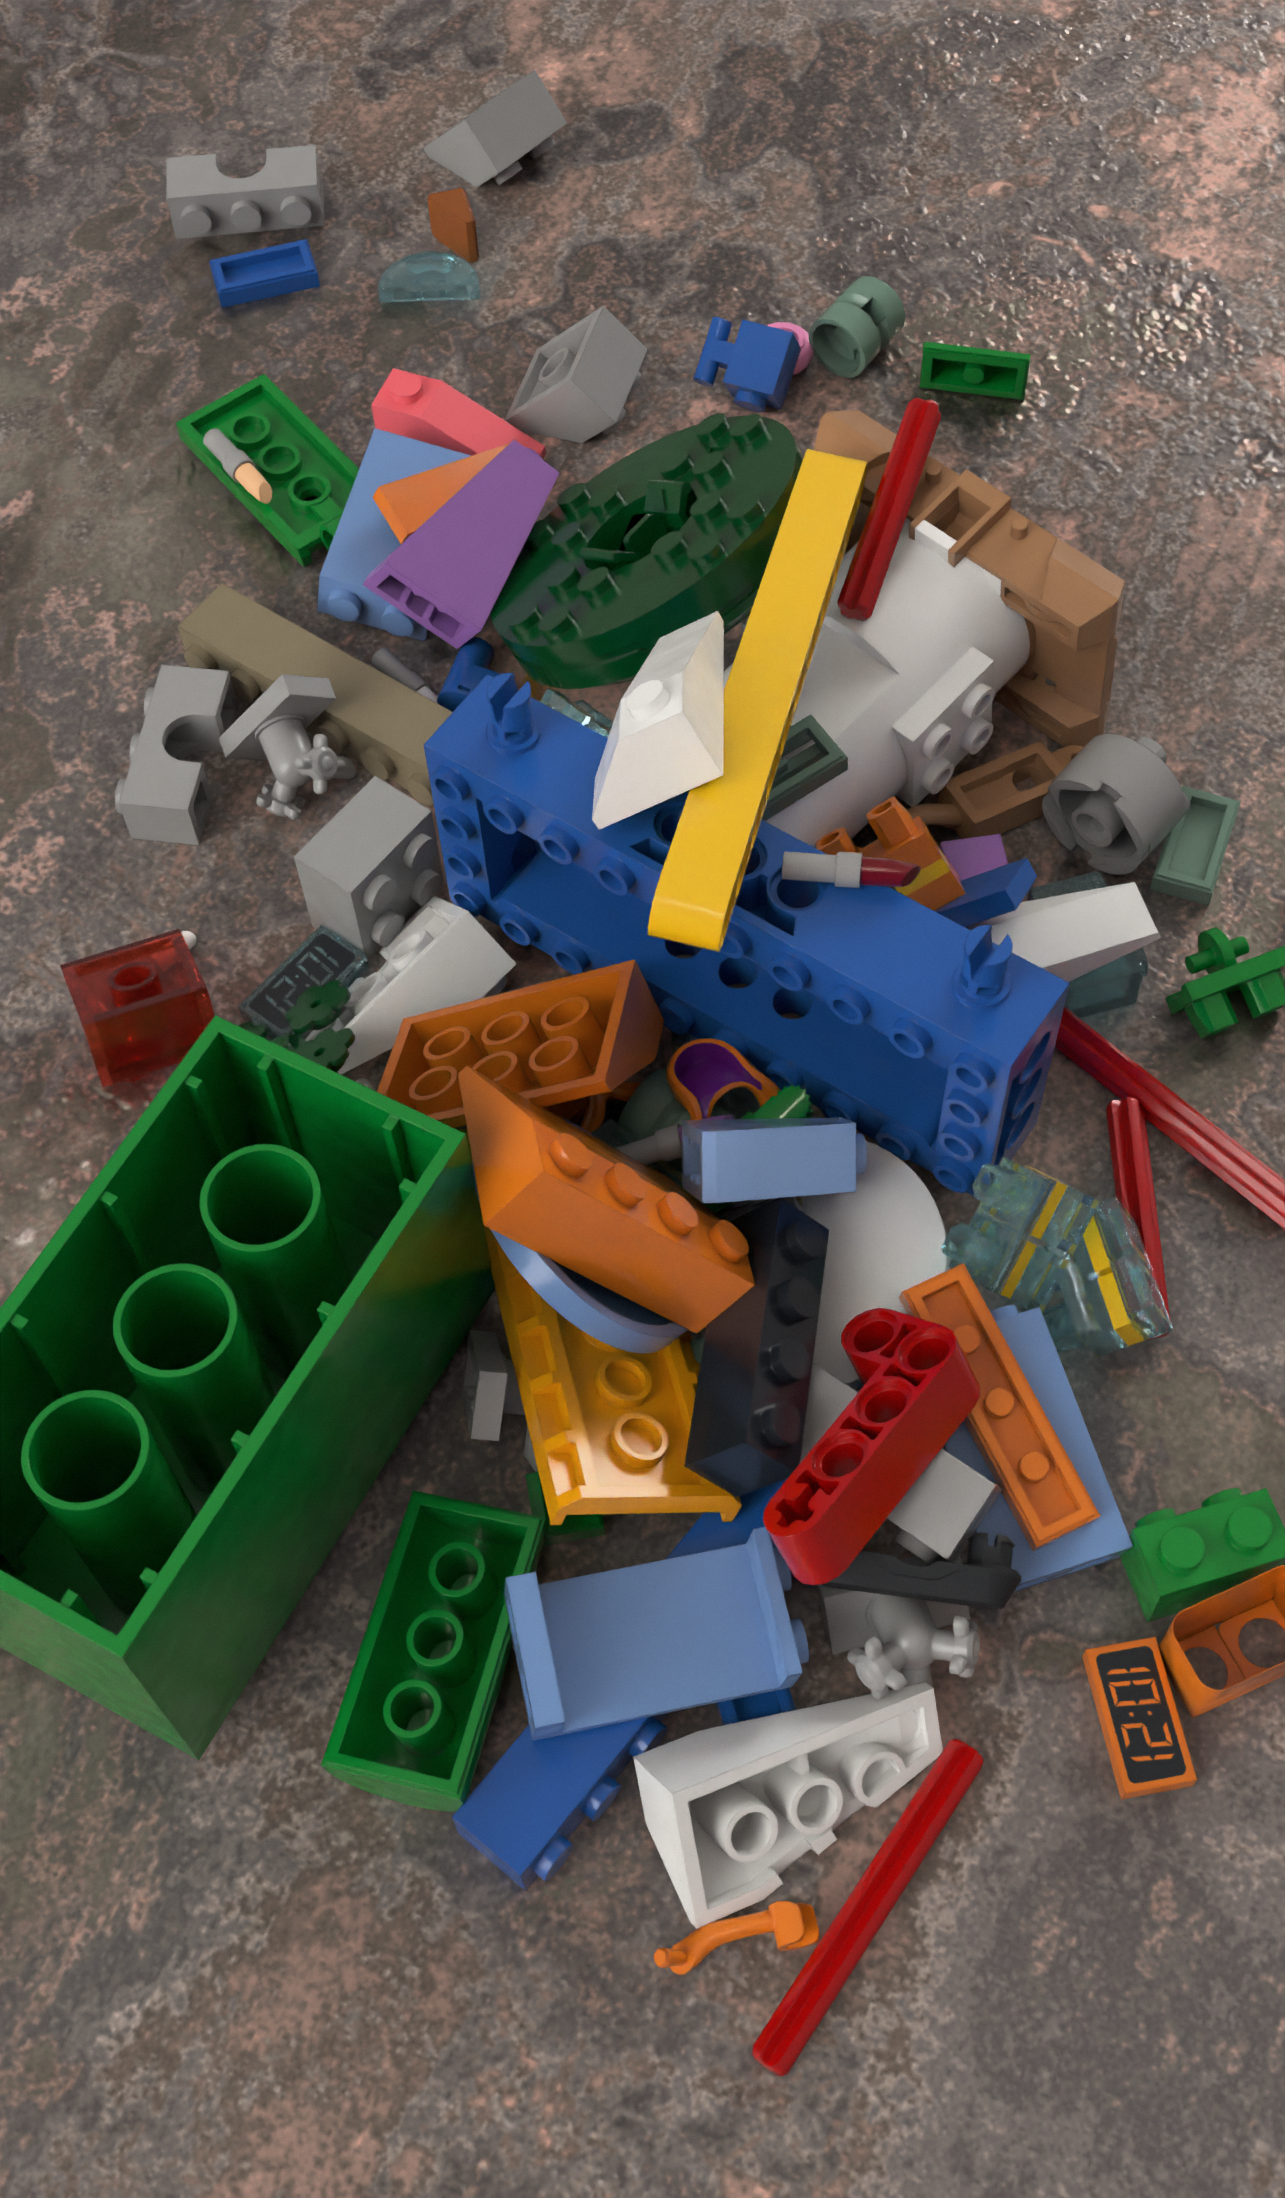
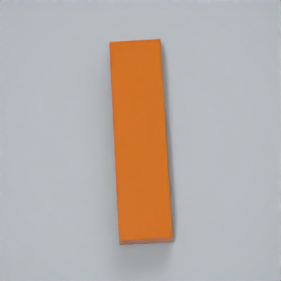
[899,1263,1100,1551]

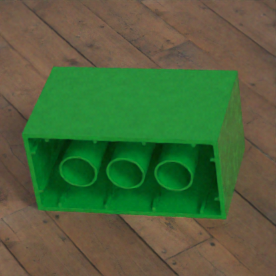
[0,1015,495,1760]

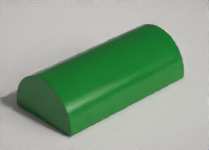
[321,1490,549,1812]

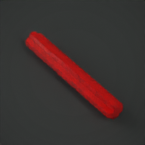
[837,397,941,621]
[1106,1097,1171,1340]

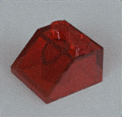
[60,929,215,1087]

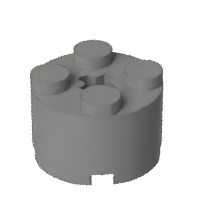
[1042,734,1190,875]

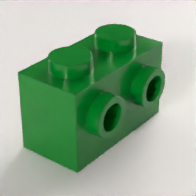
[1120,1488,1285,1623]

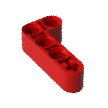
[763,1308,980,1585]

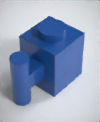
[693,317,801,412]

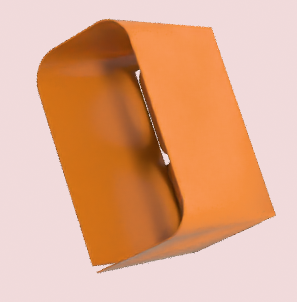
[1159,1565,1285,1719]

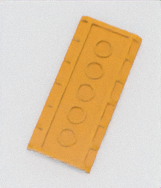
[480,1207,742,1525]

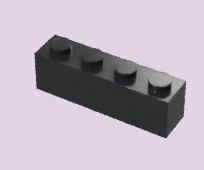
[684,1198,829,1497]

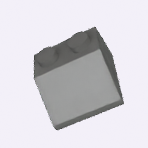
[423,69,567,187]
[505,306,648,443]

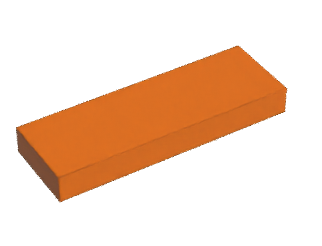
[372,443,510,544]

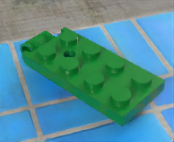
[176,374,359,568]

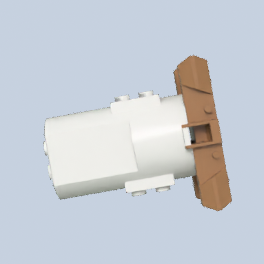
[724,410,1125,848]

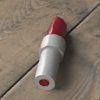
[782,851,921,888]

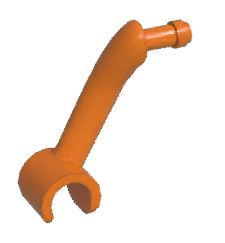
[654,1901,820,1975]

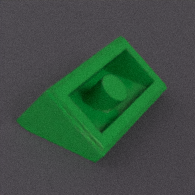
[919,342,1031,400]

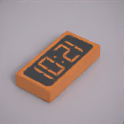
[1082,1637,1197,1800]

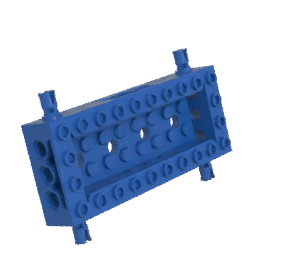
[424,673,1070,1201]

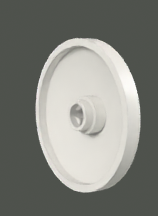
[700,1141,950,1390]

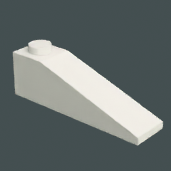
[592,611,724,830]
[965,882,1161,982]
[305,896,516,1074]
[633,1682,943,1929]

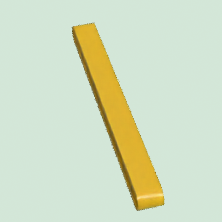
[648,449,868,952]

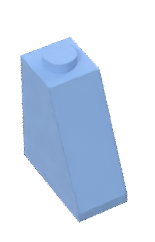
[682,1117,867,1203]

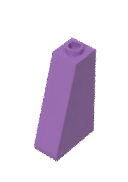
[362,440,560,649]

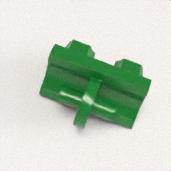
[1165,927,1285,1039]

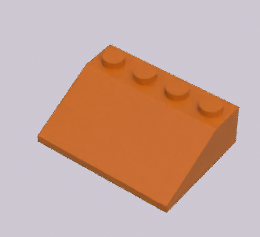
[377,959,664,1128]
[458,1066,756,1334]

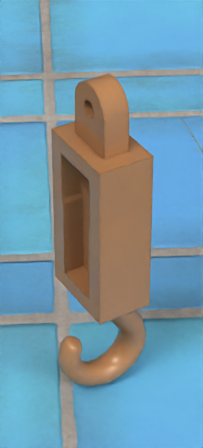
[907,740,1083,839]

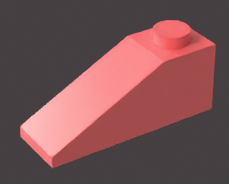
[371,368,546,459]

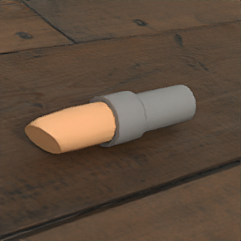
[203,428,272,504]

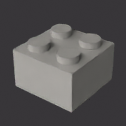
[294,776,444,962]

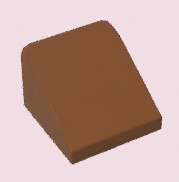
[427,188,479,263]

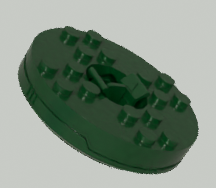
[490,413,804,689]

